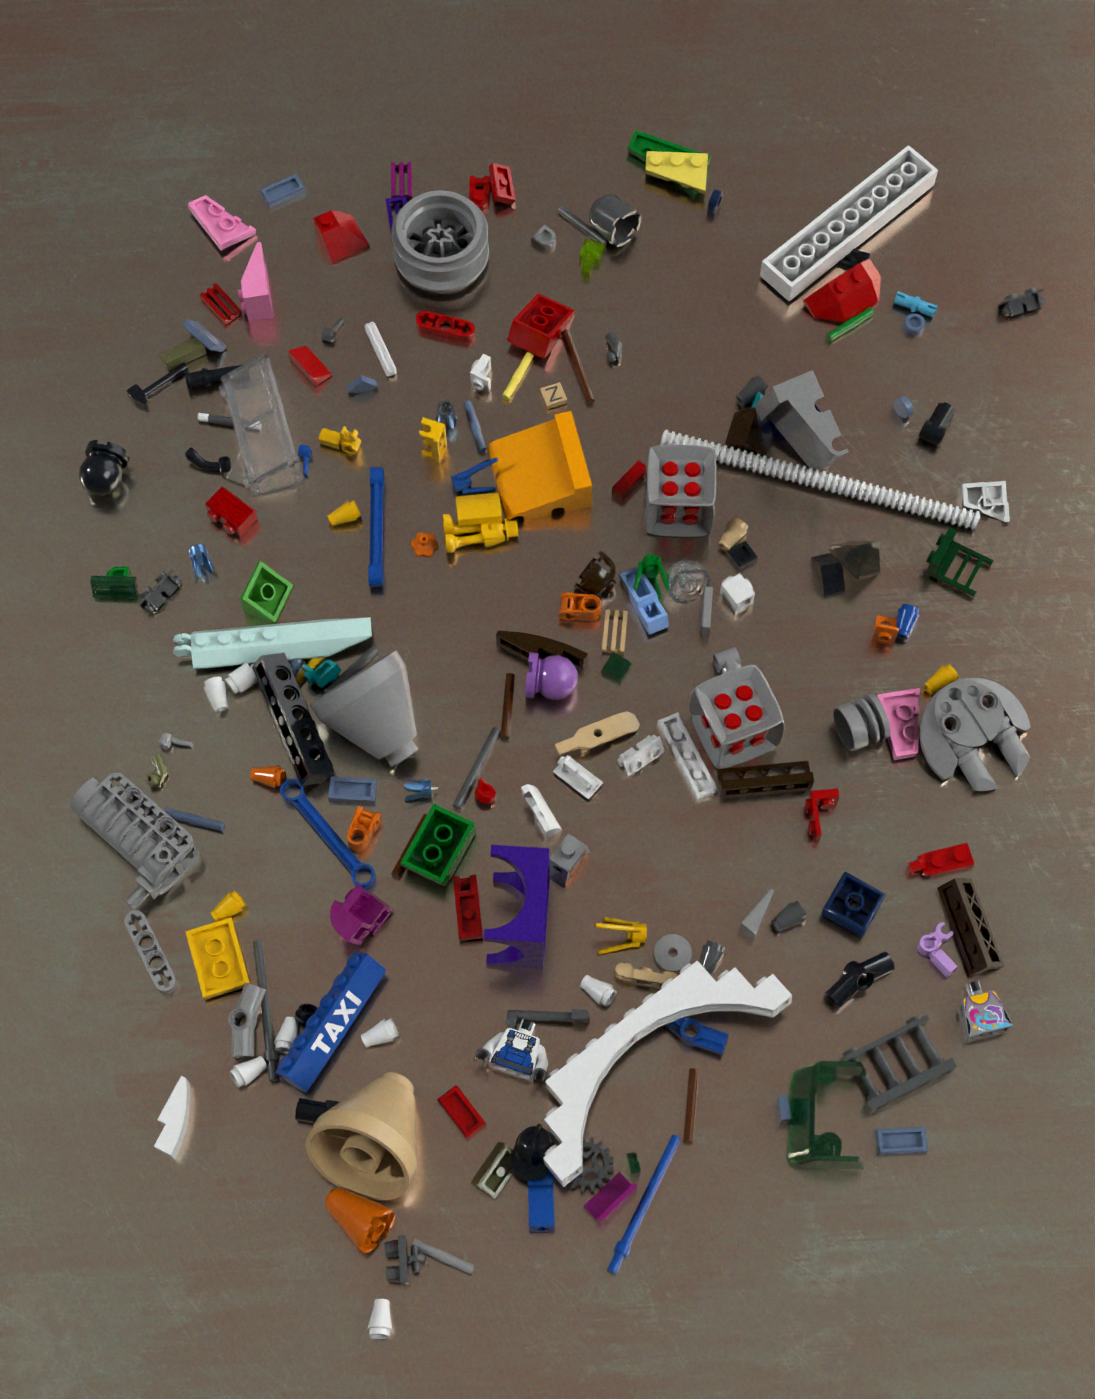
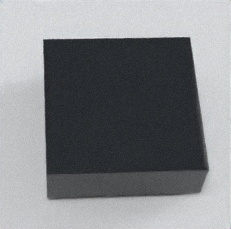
[727,540,758,571]

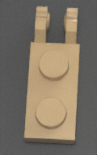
[615,962,677,989]

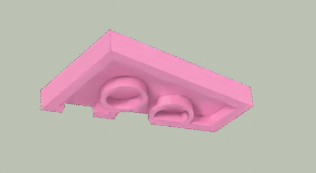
[188,195,256,250]

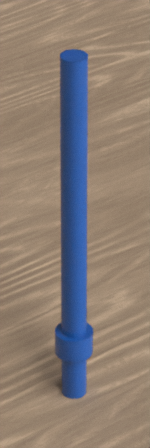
[607,1135,681,1274]

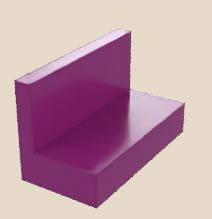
[583,1171,637,1226]

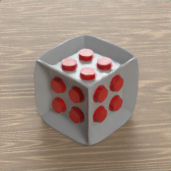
[644,445,716,537]
[689,665,785,769]

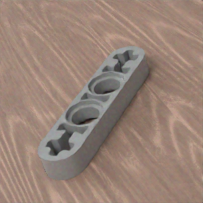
[124,910,178,994]

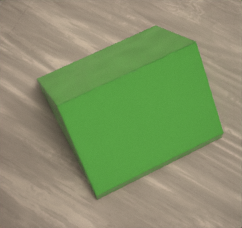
[240,561,293,623]

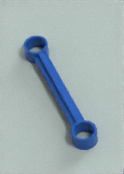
[368,467,384,587]
[280,779,376,889]

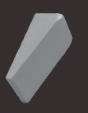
[740,889,774,940]

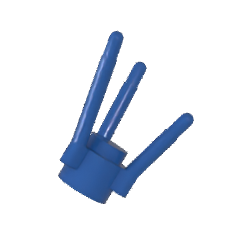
[451,458,498,495]

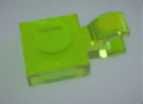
[579,239,605,275]

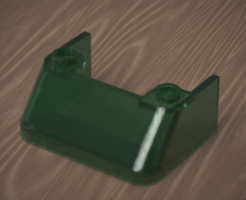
[788,1061,866,1170]

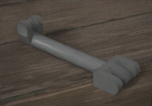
[506,1009,590,1030]

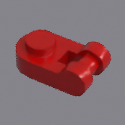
[469,176,490,211]

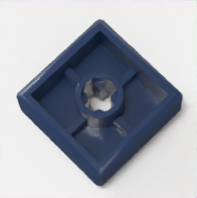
[822,872,886,937]

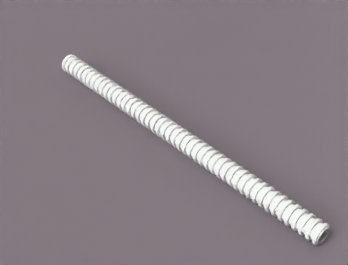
[660,429,980,531]

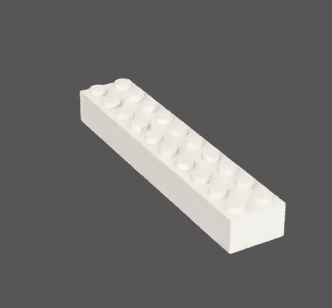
[760,145,938,301]

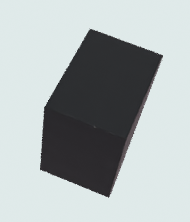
[811,552,846,597]

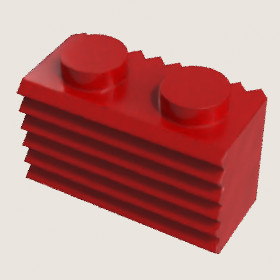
[205,486,258,537]

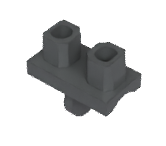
[384,1235,426,1286]

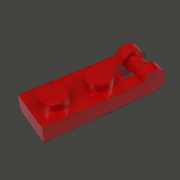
[453,874,483,941]

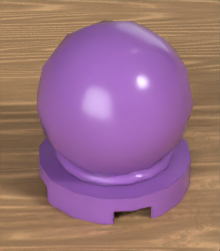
[525,652,578,700]

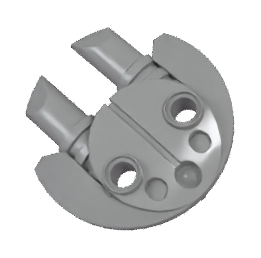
[920,678,1031,792]

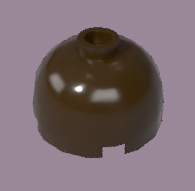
[574,551,616,595]

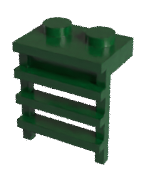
[925,527,994,597]

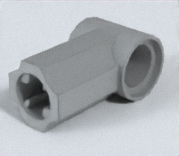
[713,647,741,674]

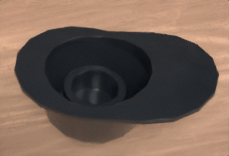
[511,1123,555,1181]

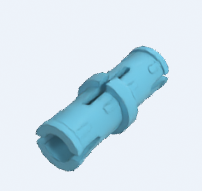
[893,291,938,318]

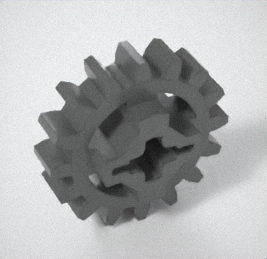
[572,1137,614,1193]

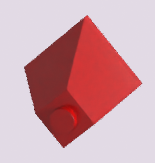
[313,210,370,263]

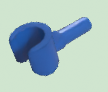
[298,444,312,475]

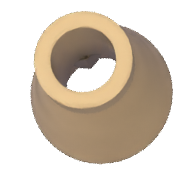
[718,517,748,551]

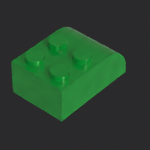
[400,803,476,886]

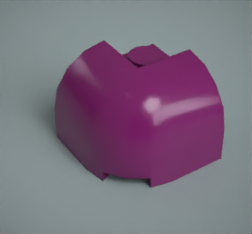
[330,884,393,945]

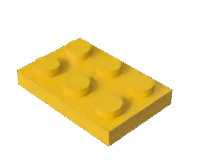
[185,917,250,1000]

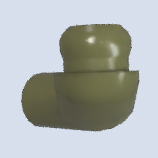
[146,754,168,787]

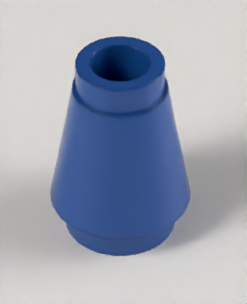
[896,604,920,639]

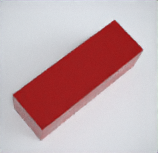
[612,460,647,501]

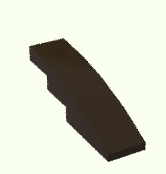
[496,630,588,669]

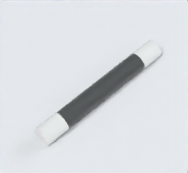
[197,413,262,430]

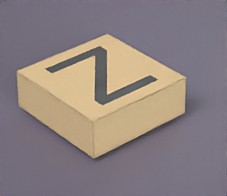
[540,382,567,409]

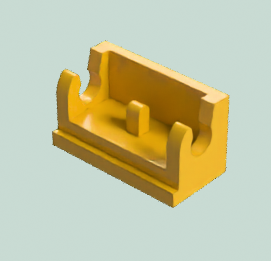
[419,417,447,464]

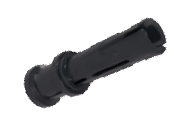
[184,363,251,390]

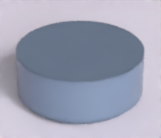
[903,313,925,335]
[893,396,913,418]

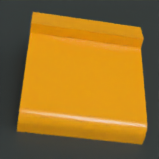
[487,411,592,521]

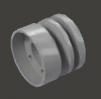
[833,693,890,752]

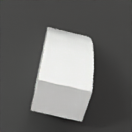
[154,1076,191,1160]

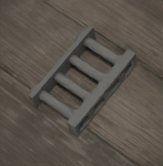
[839,1015,957,1115]

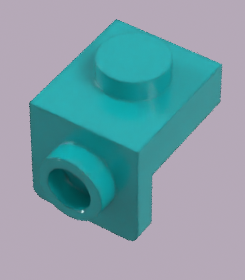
[301,659,342,688]

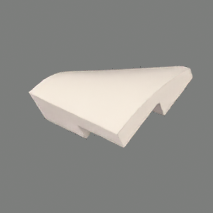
[961,481,1010,523]
[521,784,563,839]

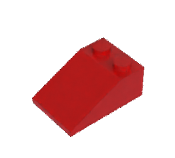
[507,293,575,359]

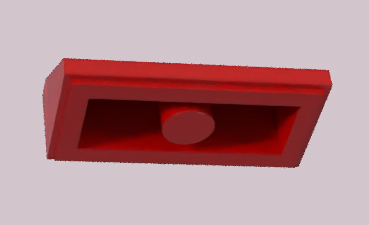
[288,346,332,387]

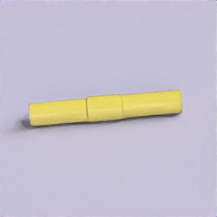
[502,352,534,400]

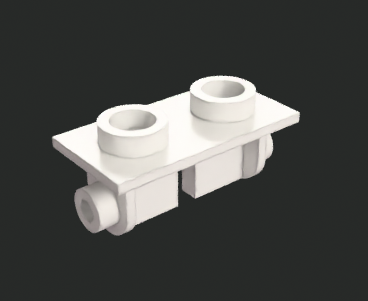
[617,735,665,777]
[553,755,603,800]

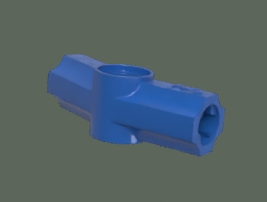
[665,1016,729,1055]

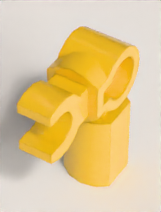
[318,426,361,455]

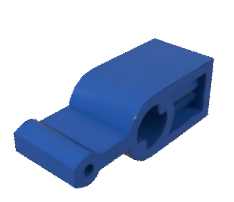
[528,1170,555,1232]

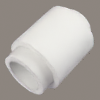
[225,663,258,695]

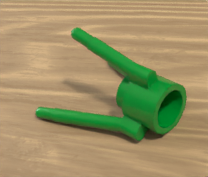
[634,554,670,604]

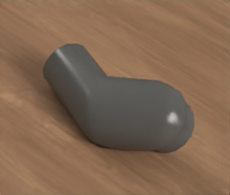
[605,332,622,363]

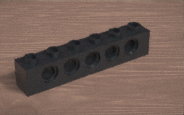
[252,653,334,786]

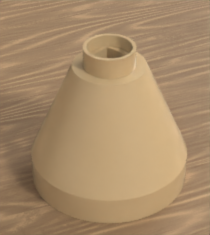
[306,1072,417,1200]

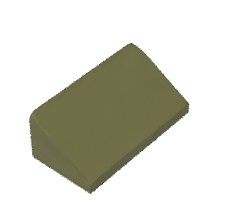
[159,337,207,372]
[471,1142,514,1199]

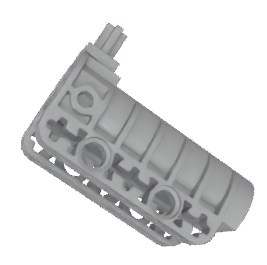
[70,772,200,910]

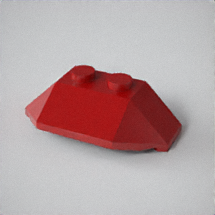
[803,259,881,323]

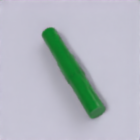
[826,307,874,341]

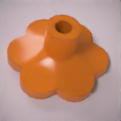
[411,532,439,557]

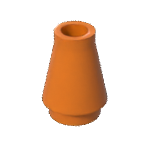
[250,766,286,788]

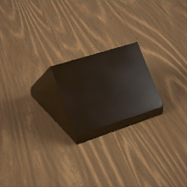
[725,407,775,457]

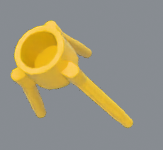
[594,917,647,955]

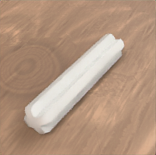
[365,322,397,377]

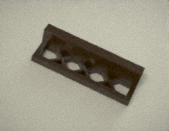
[717,761,814,797]
[937,878,1004,976]

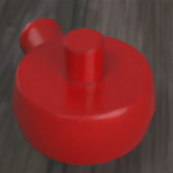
[474,778,496,804]

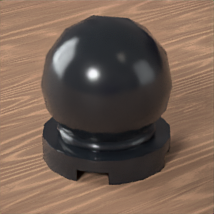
[79,440,130,496]

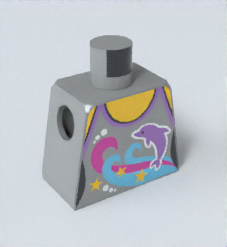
[959,981,1013,1042]

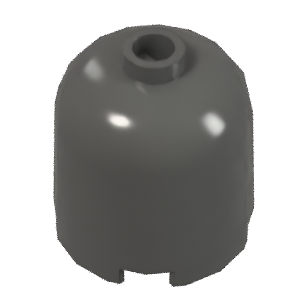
[589,194,642,247]

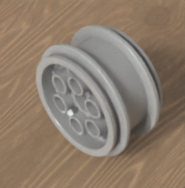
[391,190,489,293]

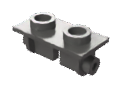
[998,287,1045,317]
[139,569,182,613]

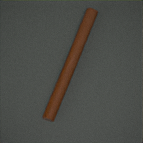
[561,330,595,404]

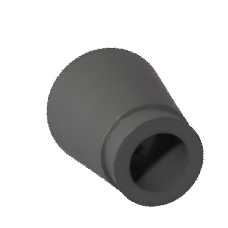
[736,376,768,406]
[771,901,807,933]
[700,940,725,976]

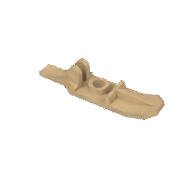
[554,711,640,755]

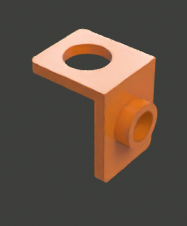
[872,615,899,643]

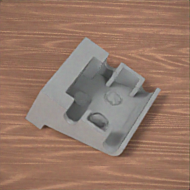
[755,370,849,472]

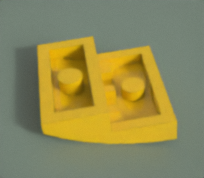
[455,492,502,526]

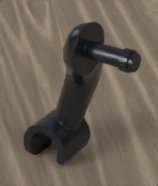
[185,448,231,473]

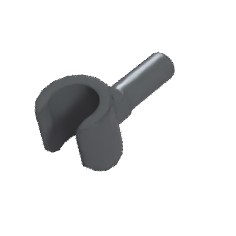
[321,318,345,342]

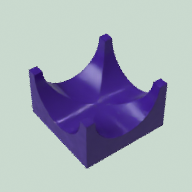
[483,845,550,969]

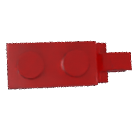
[907,843,975,878]

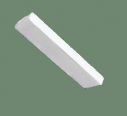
[657,712,718,801]

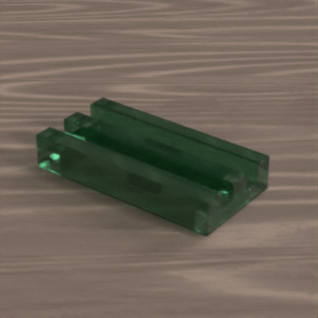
[90,576,139,599]

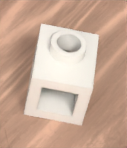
[720,573,755,614]

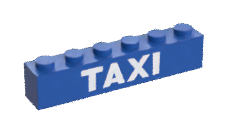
[275,951,387,1092]

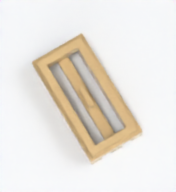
[602,609,628,655]

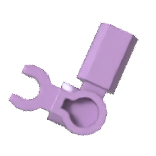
[917,922,958,978]

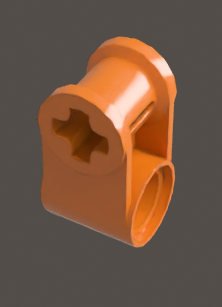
[558,592,602,622]
[347,805,382,853]

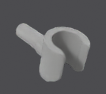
[158,733,192,750]

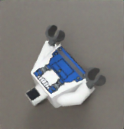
[473,1019,549,1086]

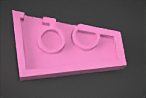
[876,688,920,760]

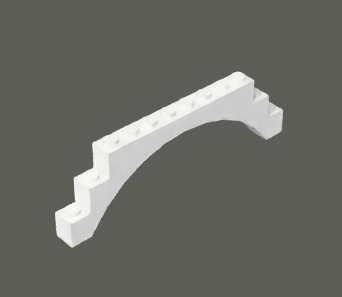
[543,961,792,1187]

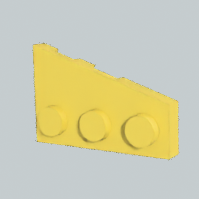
[645,151,708,194]

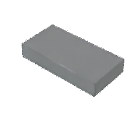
[700,586,713,637]

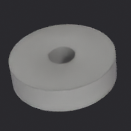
[653,934,692,973]

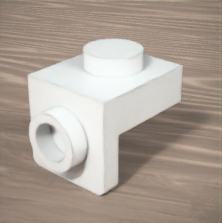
[470,354,491,392]

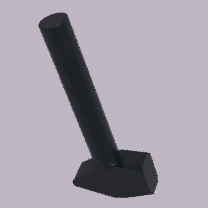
[127,363,189,409]

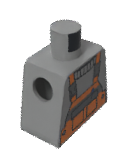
[550,834,591,888]

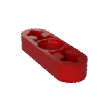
[416,311,475,342]

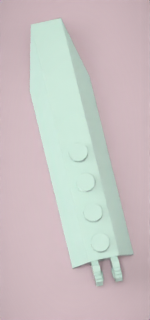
[173,617,372,669]

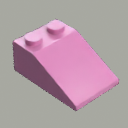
[238,242,274,322]

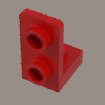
[805,788,840,842]

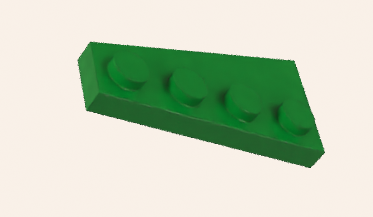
[628,130,711,194]

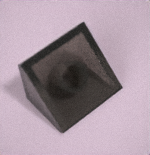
[828,541,880,580]

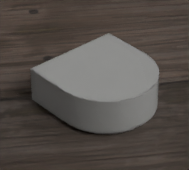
[531,225,556,250]

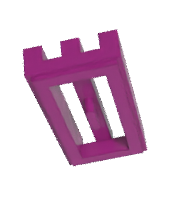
[391,162,412,200]

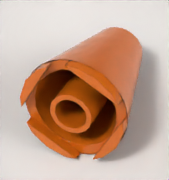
[325,1187,395,1253]

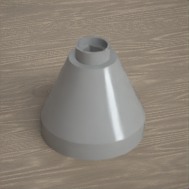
[310,650,418,766]

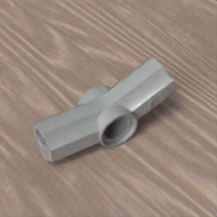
[228,982,266,1059]

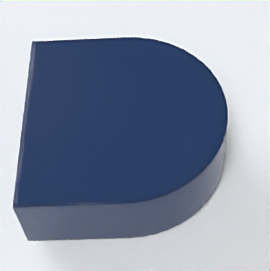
[707,189,723,215]

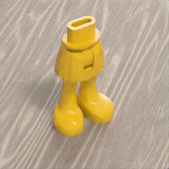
[442,514,519,553]

